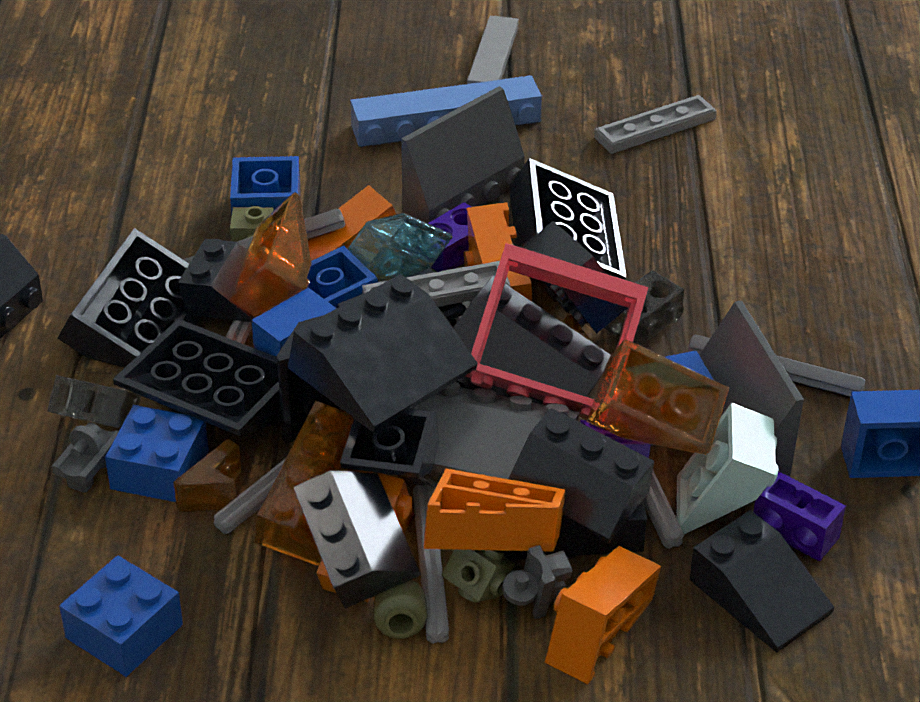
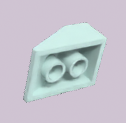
[677,403,779,534]

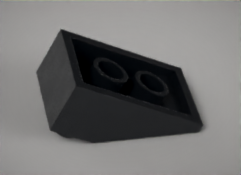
[689,510,834,653]

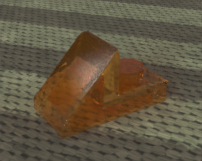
[174,439,242,512]

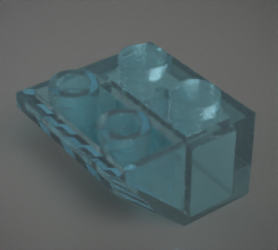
[348,213,453,281]

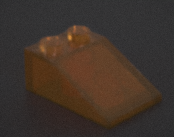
[229,192,312,317]
[587,339,729,455]

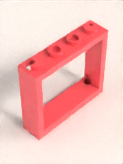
[465,243,649,420]

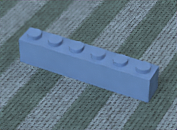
[351,75,542,147]

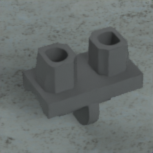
[52,422,119,493]
[502,545,572,619]

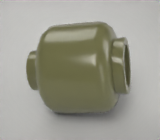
[373,580,427,639]

